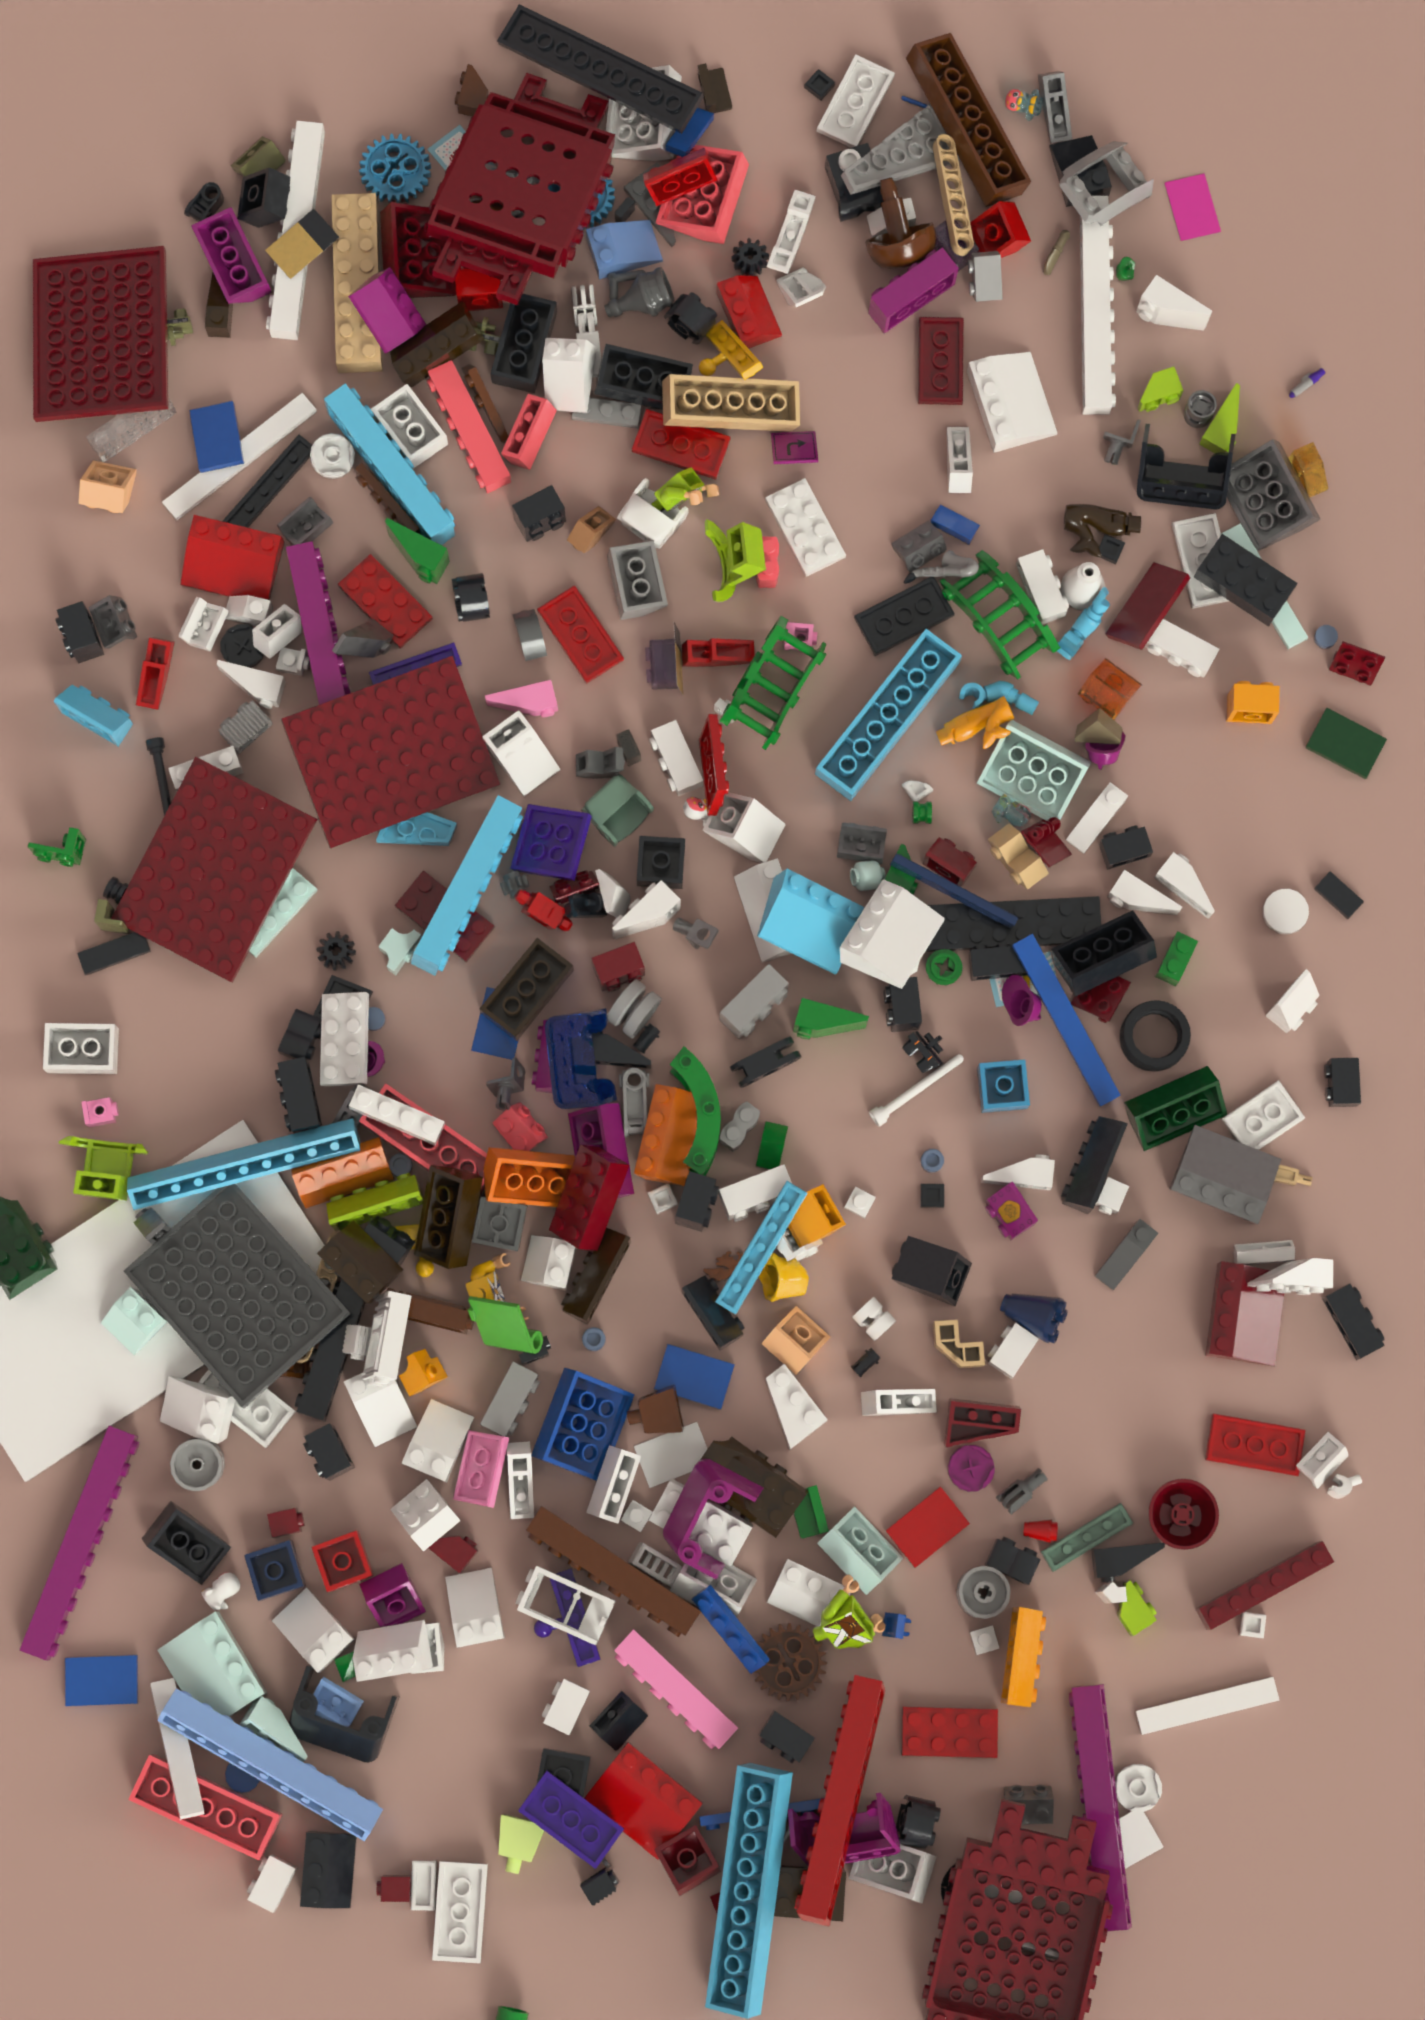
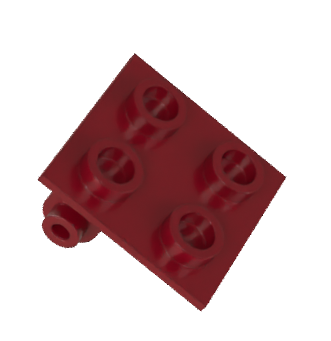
[1329,641,1385,686]
[1021,817,1072,867]
[549,870,600,904]
[1071,976,1131,1023]

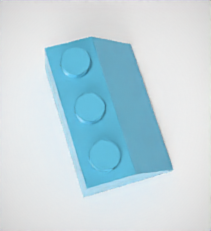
[54,685,133,747]

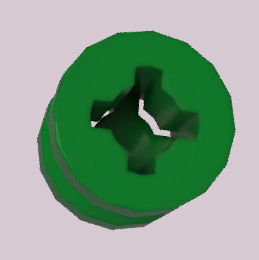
[912,801,932,824]

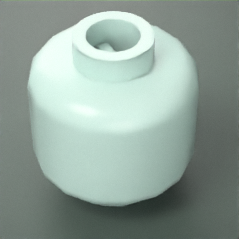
[850,860,885,891]

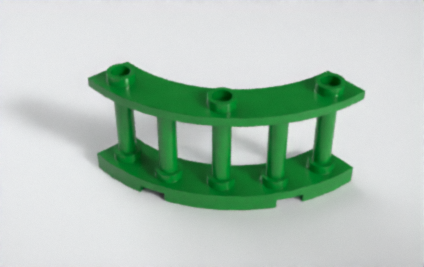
[940,550,1060,680]
[720,616,826,750]
[670,1046,721,1176]

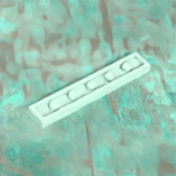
[1221,523,1308,650]

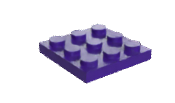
[510,804,592,881]

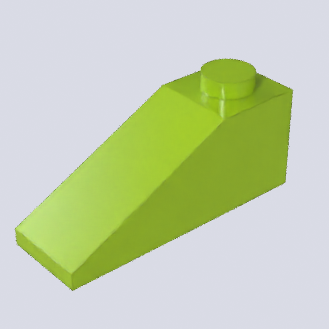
[1199,383,1240,454]

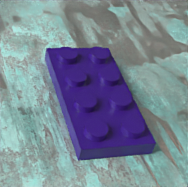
[518,1771,625,1869]

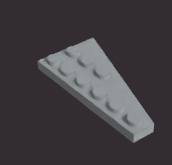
[841,104,960,194]

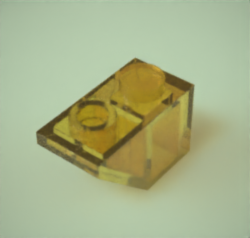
[1289,442,1329,498]

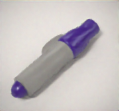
[1289,368,1325,398]

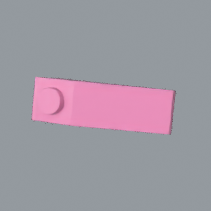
[485,680,558,717]

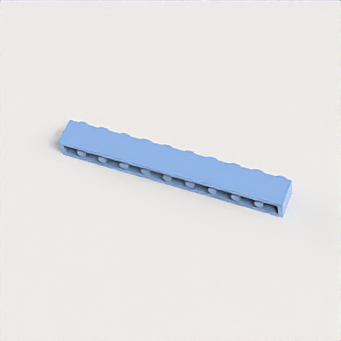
[157,1688,383,1842]

